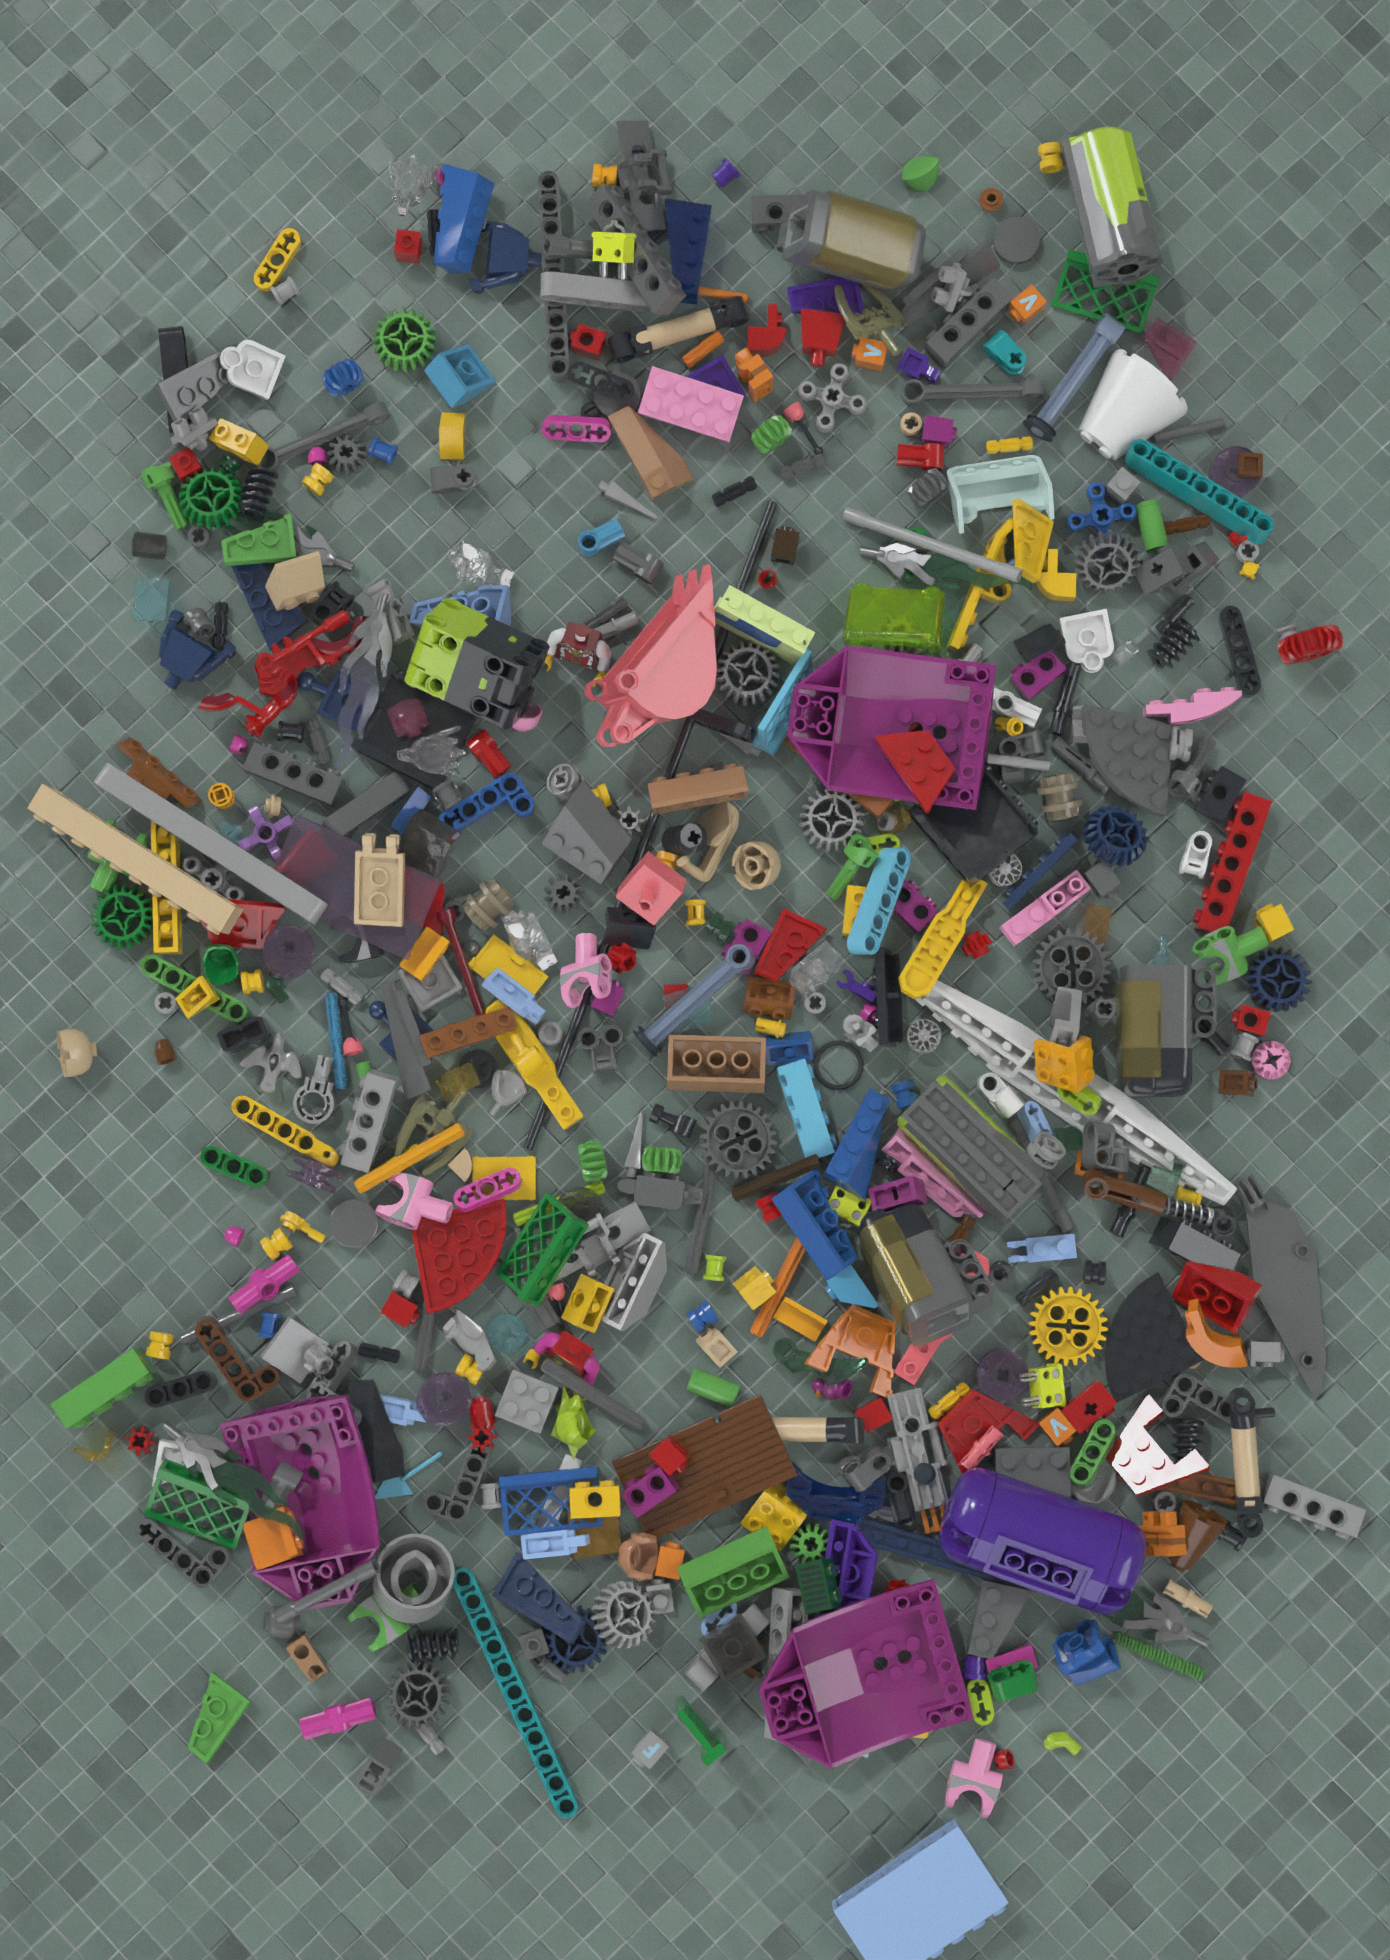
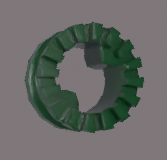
[217,454,241,477]

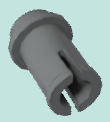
[537,1654,570,1685]

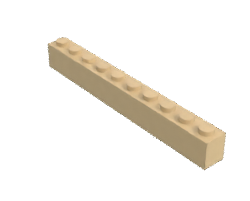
[27,784,244,935]

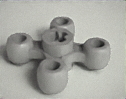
[798,363,867,433]
[182,856,245,900]

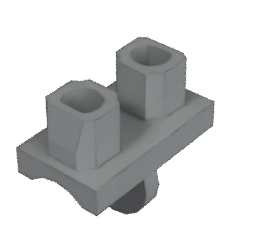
[931,262,973,313]
[170,408,218,451]
[843,1014,879,1052]

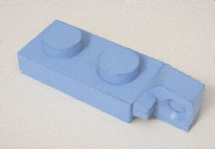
[481,968,546,1024]
[380,1394,430,1426]
[520,1529,590,1559]

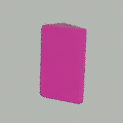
[984,1643,1038,1674]

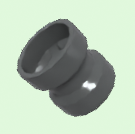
[183,607,216,641]

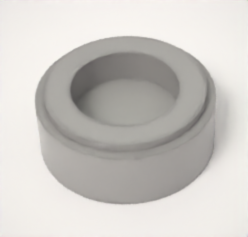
[538,1021,563,1046]

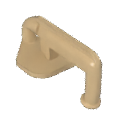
[676,802,739,882]

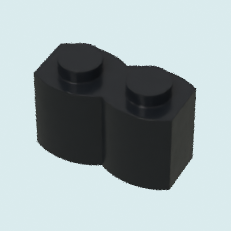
[217,1017,272,1053]

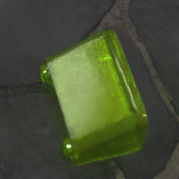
[842,583,946,653]

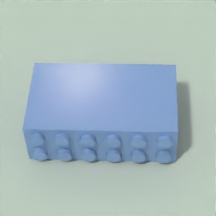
[831,1818,1009,1960]

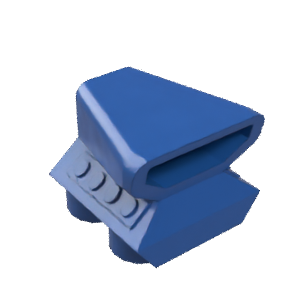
[1052,1619,1121,1686]

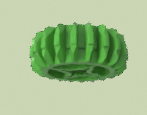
[372,307,437,372]

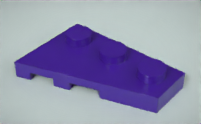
[787,277,866,322]
[685,354,746,397]

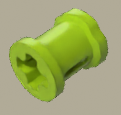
[703,1255,727,1281]

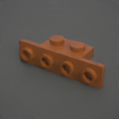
[118,738,201,809]
[419,1007,518,1058]

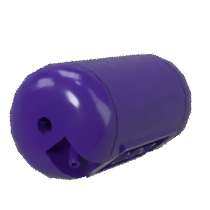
[939,1467,1146,1615]

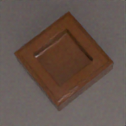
[1237,452,1263,479]

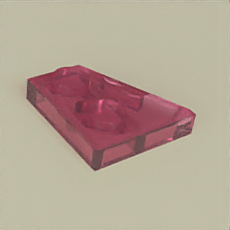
[1143,317,1197,382]

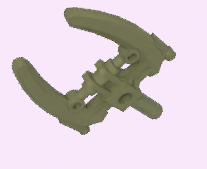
[834,283,908,356]
[395,1086,474,1177]

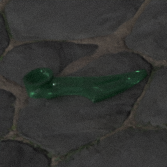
[773,1338,869,1387]

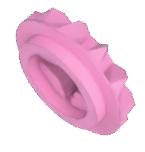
[1252,1041,1291,1080]

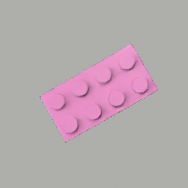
[637,366,744,443]

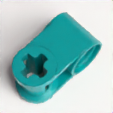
[983,329,1027,376]

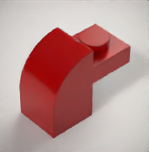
[748,304,786,357]

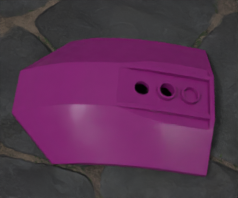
[787,645,996,810]
[219,1395,380,1610]
[758,1579,974,1770]

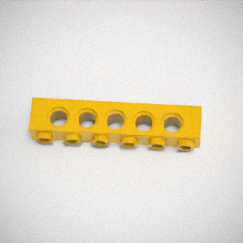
[151,821,183,955]

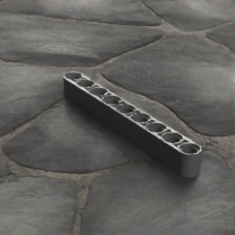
[538,170,570,383]

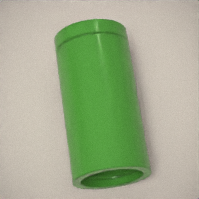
[1135,500,1168,553]
[686,1367,740,1407]

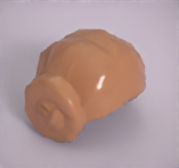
[618,1532,659,1581]

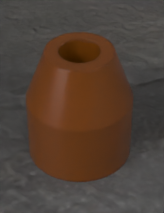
[155,1039,176,1065]

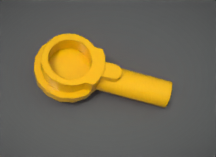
[280,1211,326,1243]

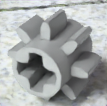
[618,806,645,836]
[303,1344,334,1376]

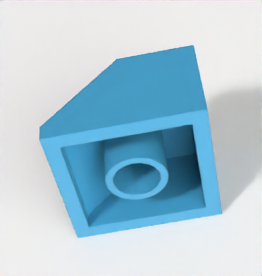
[424,344,496,408]
[824,1264,879,1308]

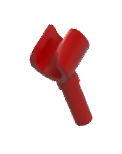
[1227,532,1247,548]

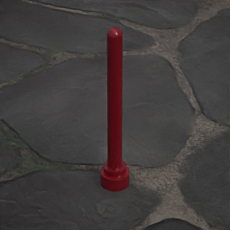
[435,907,485,1016]

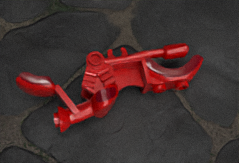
[198,610,368,739]

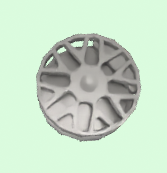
[1169,727,1193,762]
[547,763,584,802]
[988,854,1022,888]
[906,1019,941,1055]
[1026,1131,1066,1169]

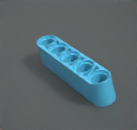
[847,847,911,955]

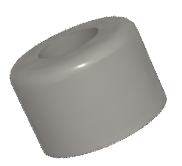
[373,1534,455,1623]

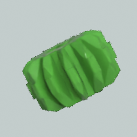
[751,415,792,454]
[577,1141,608,1182]
[642,1146,683,1174]
[790,1522,828,1563]

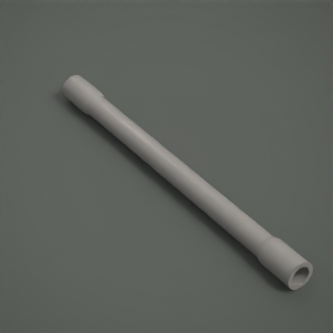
[842,507,1022,583]

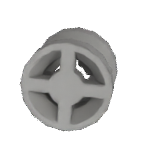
[391,1269,421,1300]

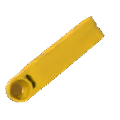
[232,1096,340,1167]

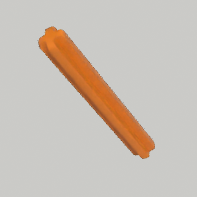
[750,1237,806,1337]

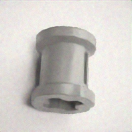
[269,276,300,306]
[1230,1031,1259,1062]
[479,1482,502,1509]

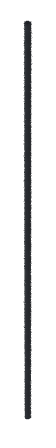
[524,501,777,1151]

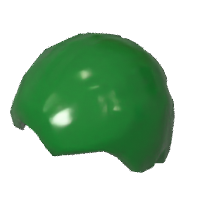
[202,943,239,985]

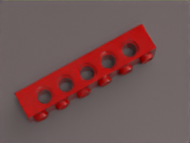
[1192,792,1272,934]

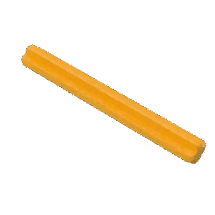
[354,1123,465,1193]

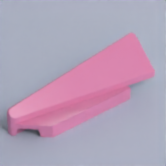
[881,1128,985,1218]

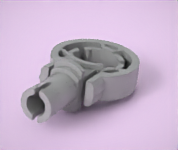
[293,1054,336,1124]

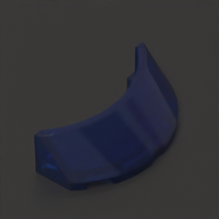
[786,1462,887,1523]

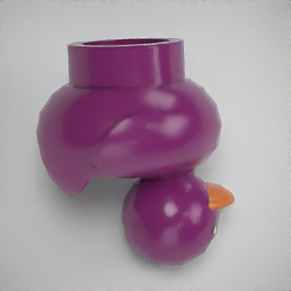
[811,1369,853,1400]

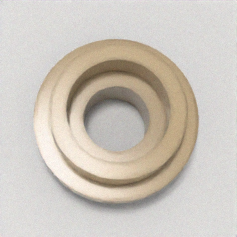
[264,794,281,818]

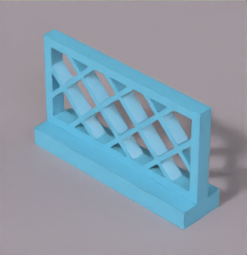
[753,649,814,756]

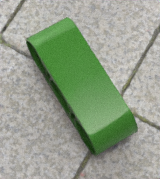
[1070,1419,1116,1489]

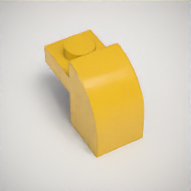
[1036,549,1077,602]

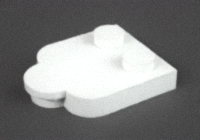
[220,340,286,400]
[1059,609,1114,673]

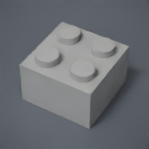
[495,1369,560,1434]

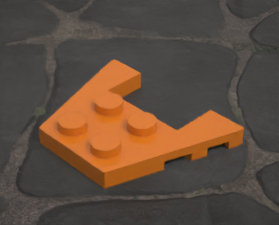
[805,1304,895,1400]

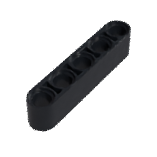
[158,326,192,438]

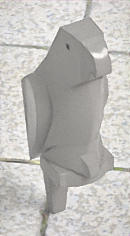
[443,1306,497,1372]

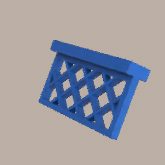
[499,1466,603,1536]

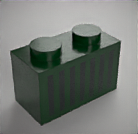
[795,1558,842,1615]

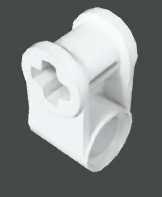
[1179,831,1212,879]

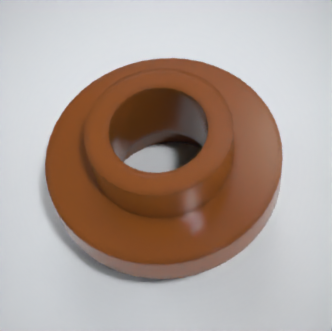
[979,188,1003,212]

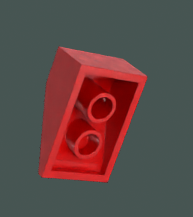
[1172,1261,1262,1334]

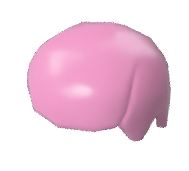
[512,704,543,732]

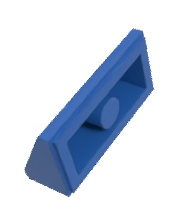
[390,787,431,835]
[763,1031,814,1066]

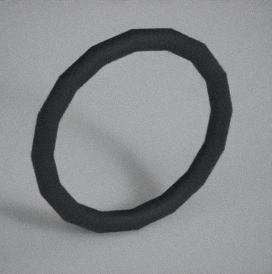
[813,1040,863,1090]

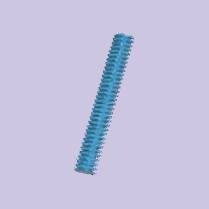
[324,992,349,1090]

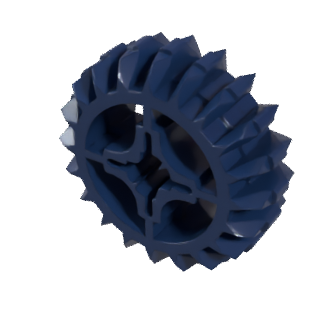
[1083,804,1148,868]
[1245,947,1312,1013]
[544,1605,608,1673]

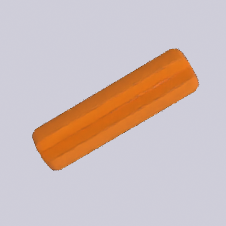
[682,331,724,368]

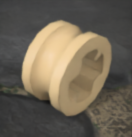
[900,412,922,436]

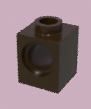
[771,526,800,565]

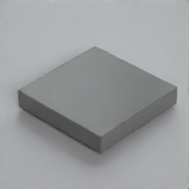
[397,954,463,1013]
[260,1316,329,1384]

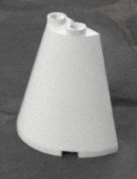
[1078,349,1188,461]

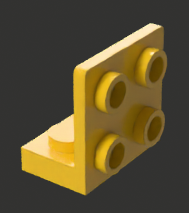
[741,1483,812,1551]

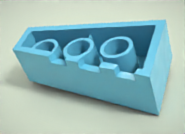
[776,1059,837,1158]

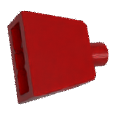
[800,309,845,368]

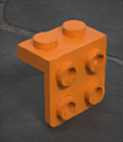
[243,1507,304,1570]

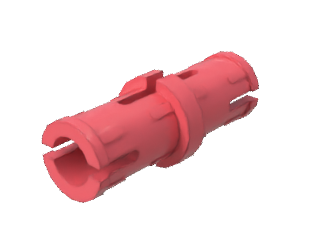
[960,1425,1004,1469]

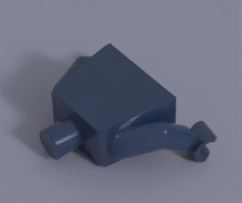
[470,219,542,294]
[159,610,236,689]

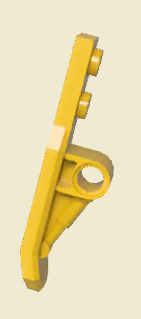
[946,518,1013,652]
[898,879,988,999]
[485,1000,585,1130]

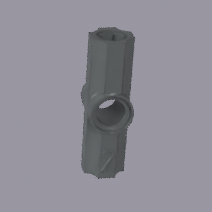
[1085,996,1117,1028]

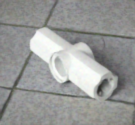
[992,687,1042,728]

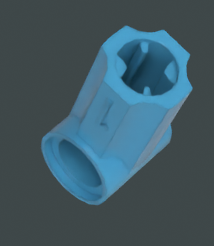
[578,518,625,558]

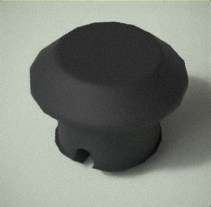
[580,402,601,418]

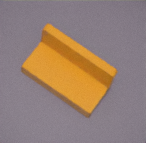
[400,927,451,982]
[773,1296,828,1342]

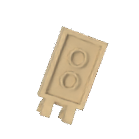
[354,833,405,927]

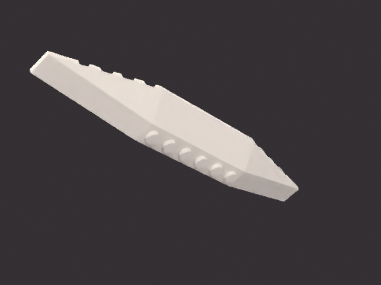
[915,980,1237,1206]

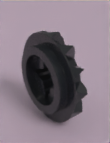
[459,1049,498,1088]

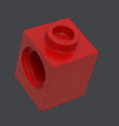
[394,229,423,264]
[569,323,607,361]
[169,447,202,484]
[1231,1004,1271,1037]
[380,1291,420,1327]
[854,1397,893,1433]
[649,1435,691,1476]

